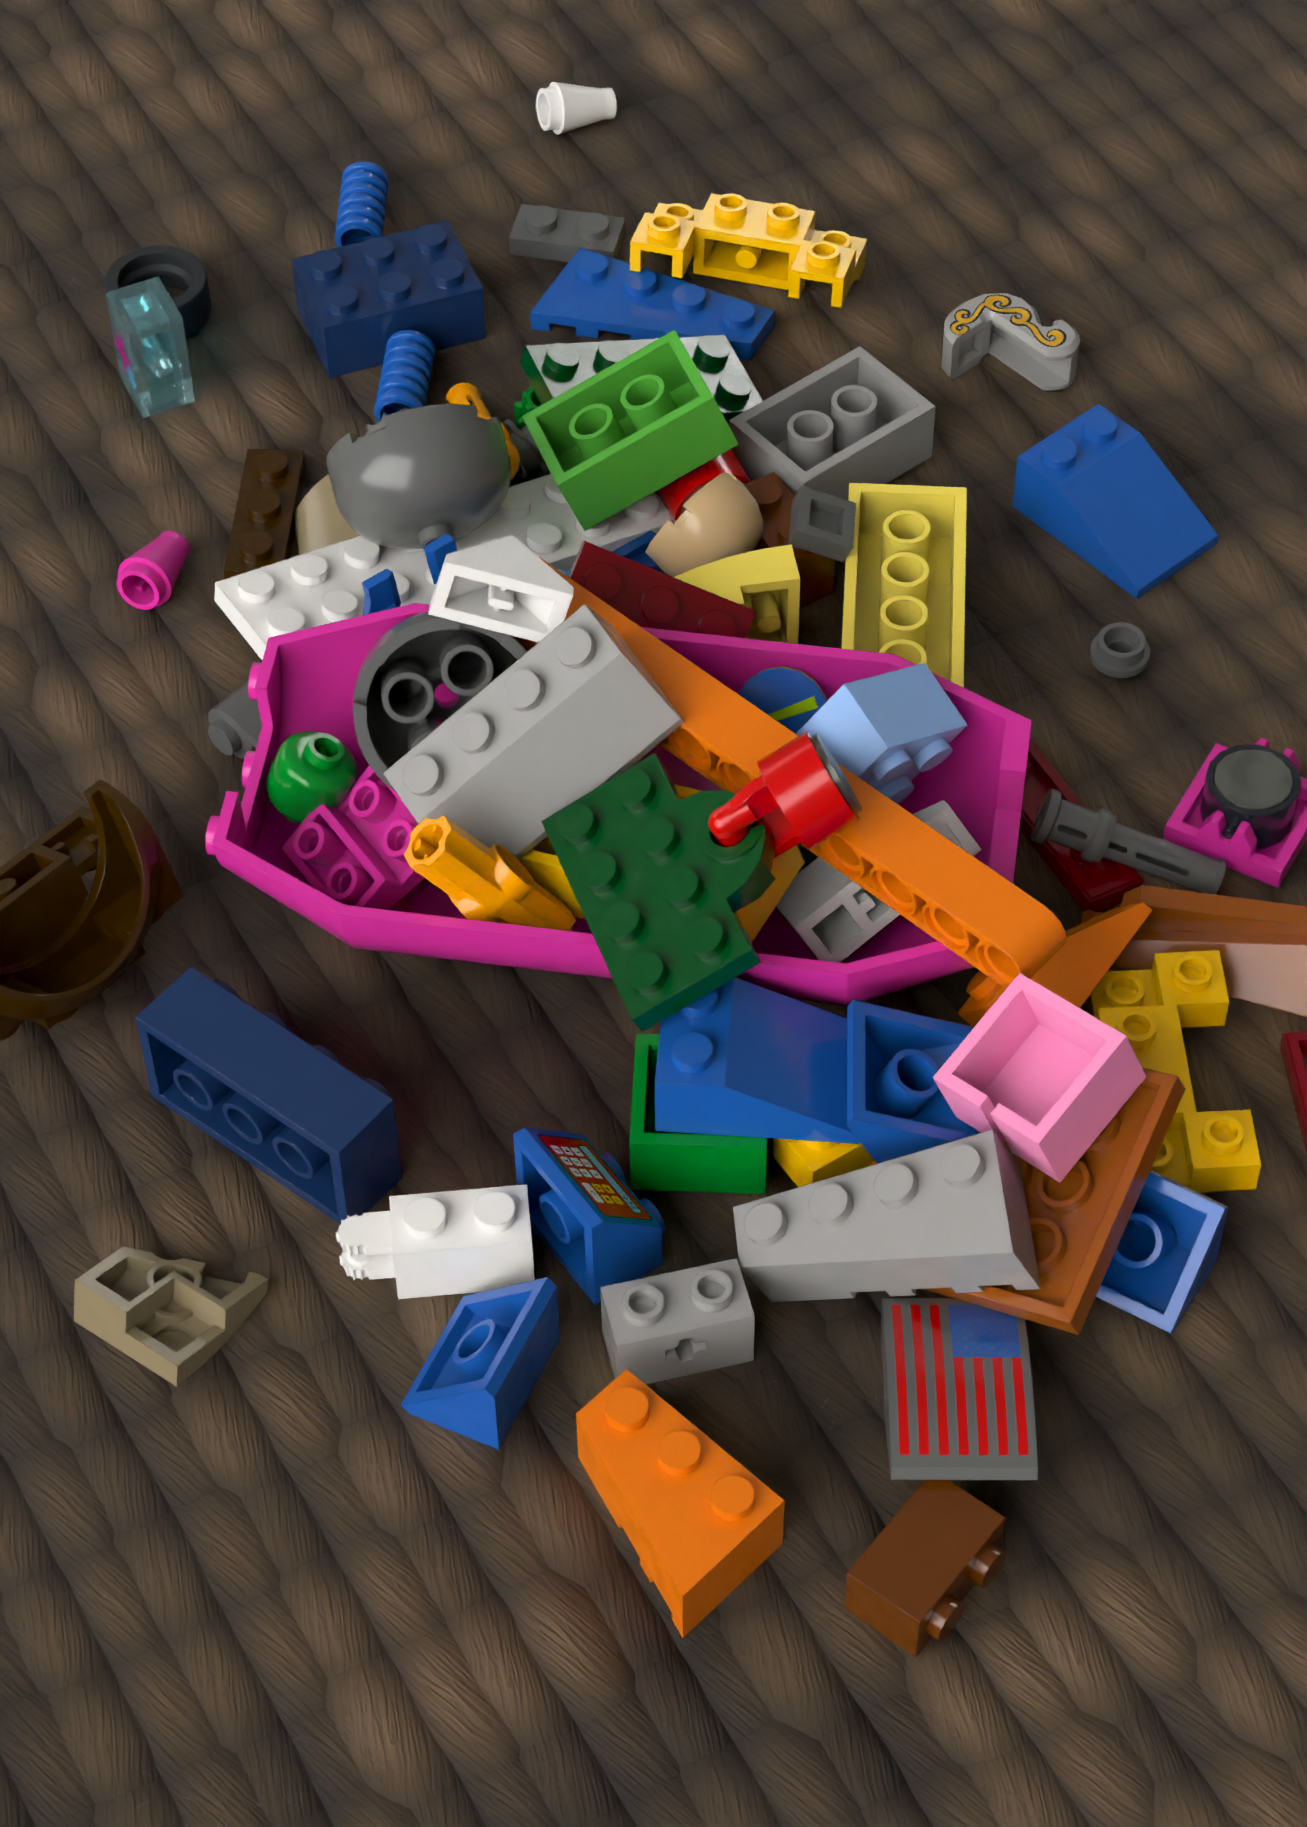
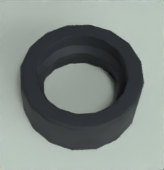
[103,245,212,345]

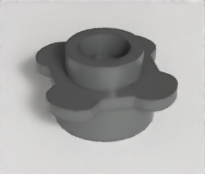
[502,419,549,479]

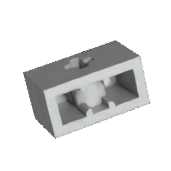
[600,1258,755,1384]

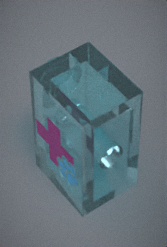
[105,276,195,418]

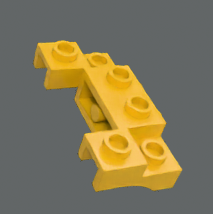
[630,193,867,308]
[1085,950,1261,1193]

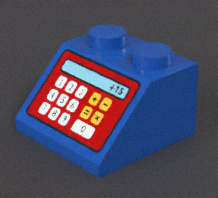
[513,1127,665,1305]

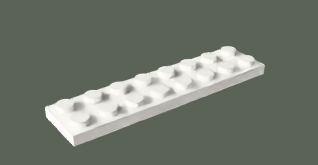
[214,474,674,660]

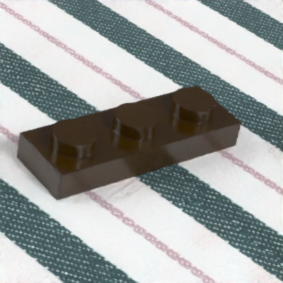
[223,449,306,579]

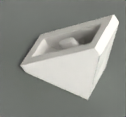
[428,535,574,642]

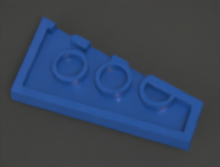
[530,248,775,360]

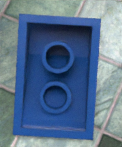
[1012,403,1219,599]
[655,977,861,1144]

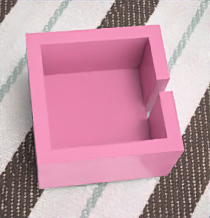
[933,973,1146,1183]

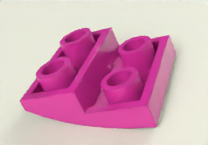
[282,766,424,910]

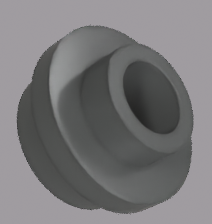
[1090,622,1150,678]

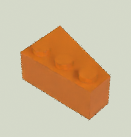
[576,1369,785,1638]

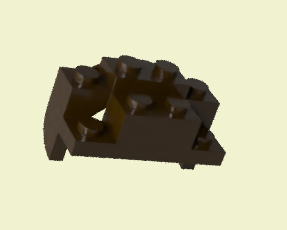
[0,780,184,1041]

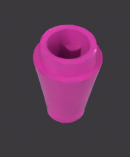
[117,531,190,610]

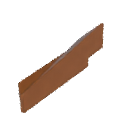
[1081,885,1307,1017]

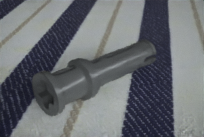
[1031,788,1226,895]

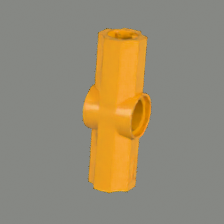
[403,816,577,931]

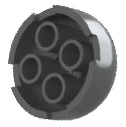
[326,404,511,549]
[353,611,529,792]

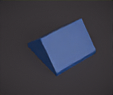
[847,1000,979,1164]
[1096,1170,1228,1333]
[400,1277,560,1450]

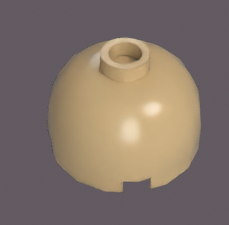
[646,472,763,577]

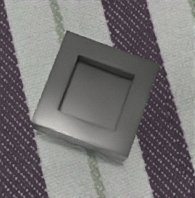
[788,485,856,562]

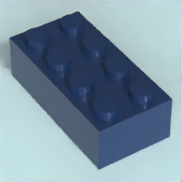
[135,967,402,1224]

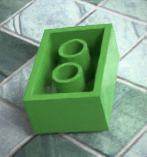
[522,330,739,531]

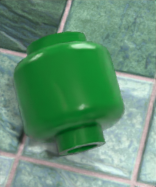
[265,731,358,825]

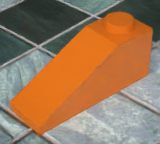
[958,902,1152,1027]

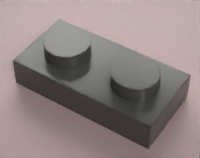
[509,204,626,262]

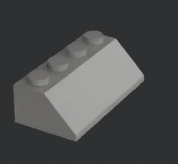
[383,604,685,860]

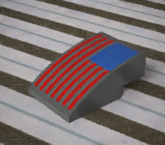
[881,1298,1038,1480]

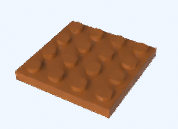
[870,1018,1185,1335]

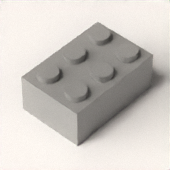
[729,346,936,500]

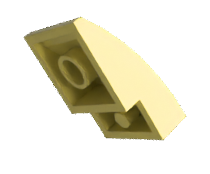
[674,544,800,644]

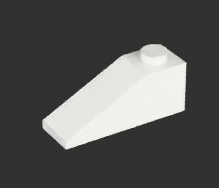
[776,800,981,962]

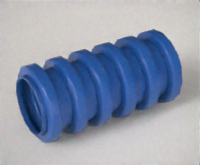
[334,161,389,247]
[374,330,436,422]

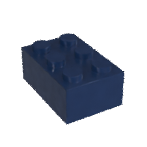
[292,220,486,378]

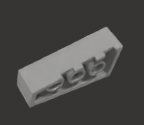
[733,1130,1041,1302]

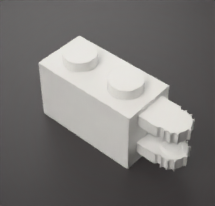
[336,1184,535,1299]

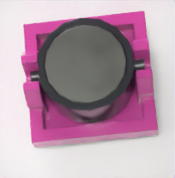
[1163,738,1307,888]

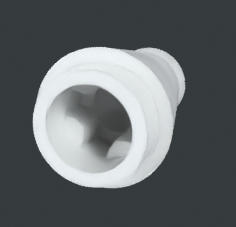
[536,82,617,135]

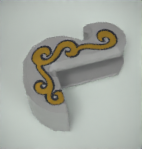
[941,293,1080,391]

